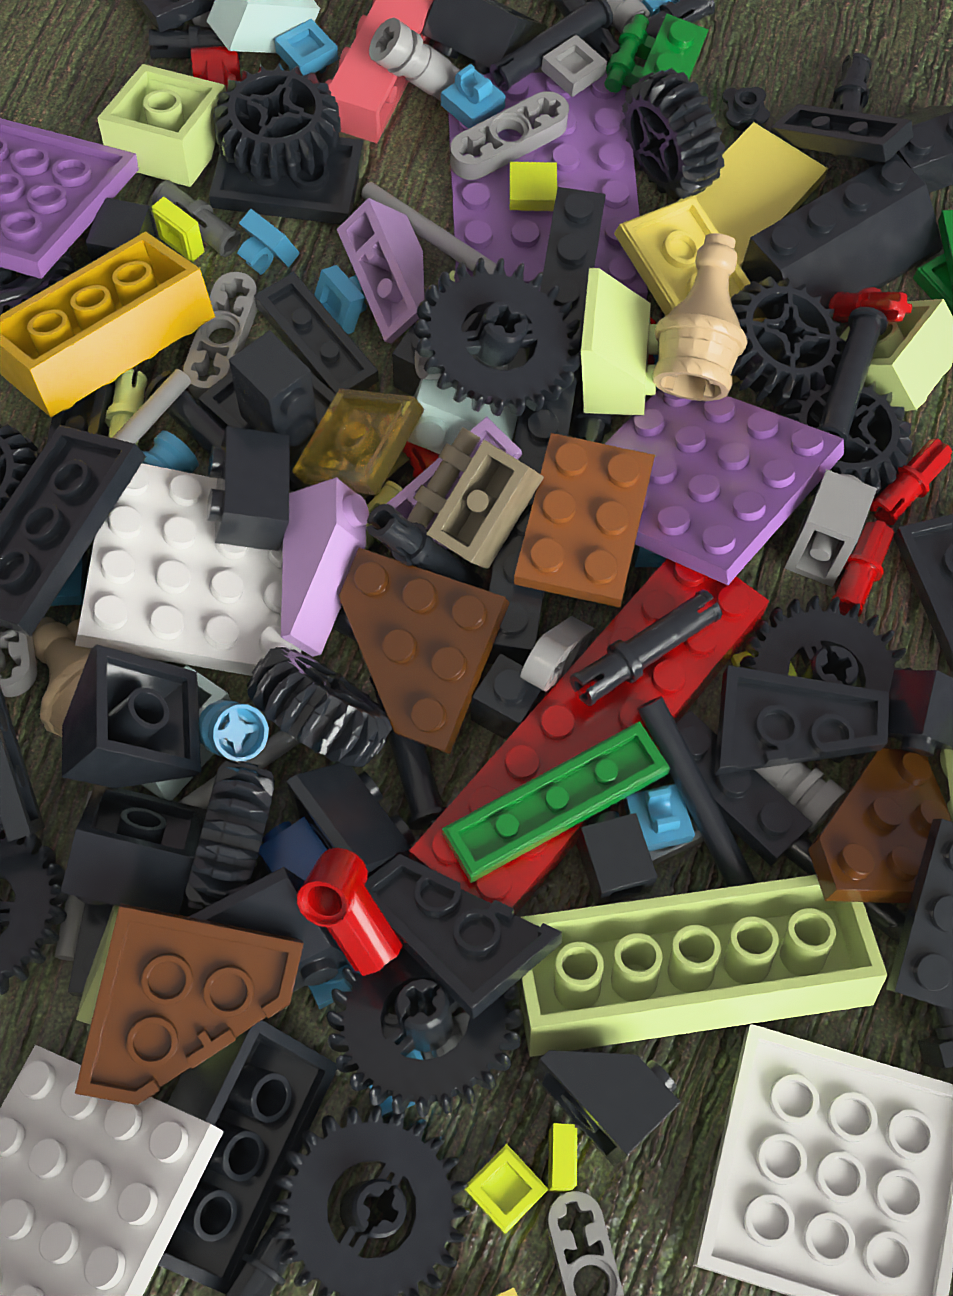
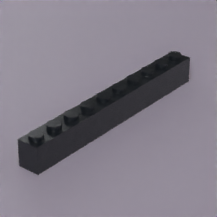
[486,187,606,666]

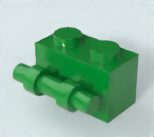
[604,14,708,93]

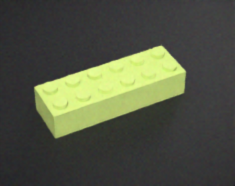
[516,875,887,1057]

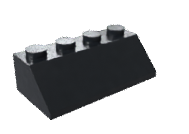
[741,153,943,309]
[158,1020,337,1295]

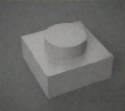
[542,35,607,97]

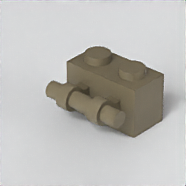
[407,427,544,569]

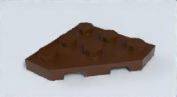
[339,548,510,755]
[808,748,953,903]
[75,903,304,1105]

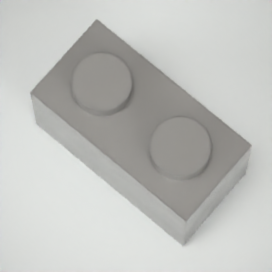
[784,469,877,587]

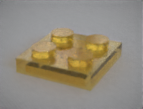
[292,389,425,495]

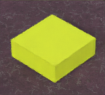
[509,162,557,211]
[152,196,204,262]
[548,1123,577,1193]
[464,1144,549,1235]

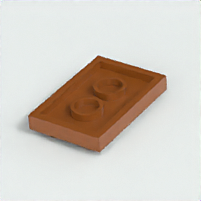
[514,433,655,608]

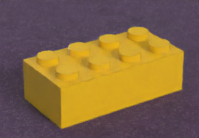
[0,231,215,417]

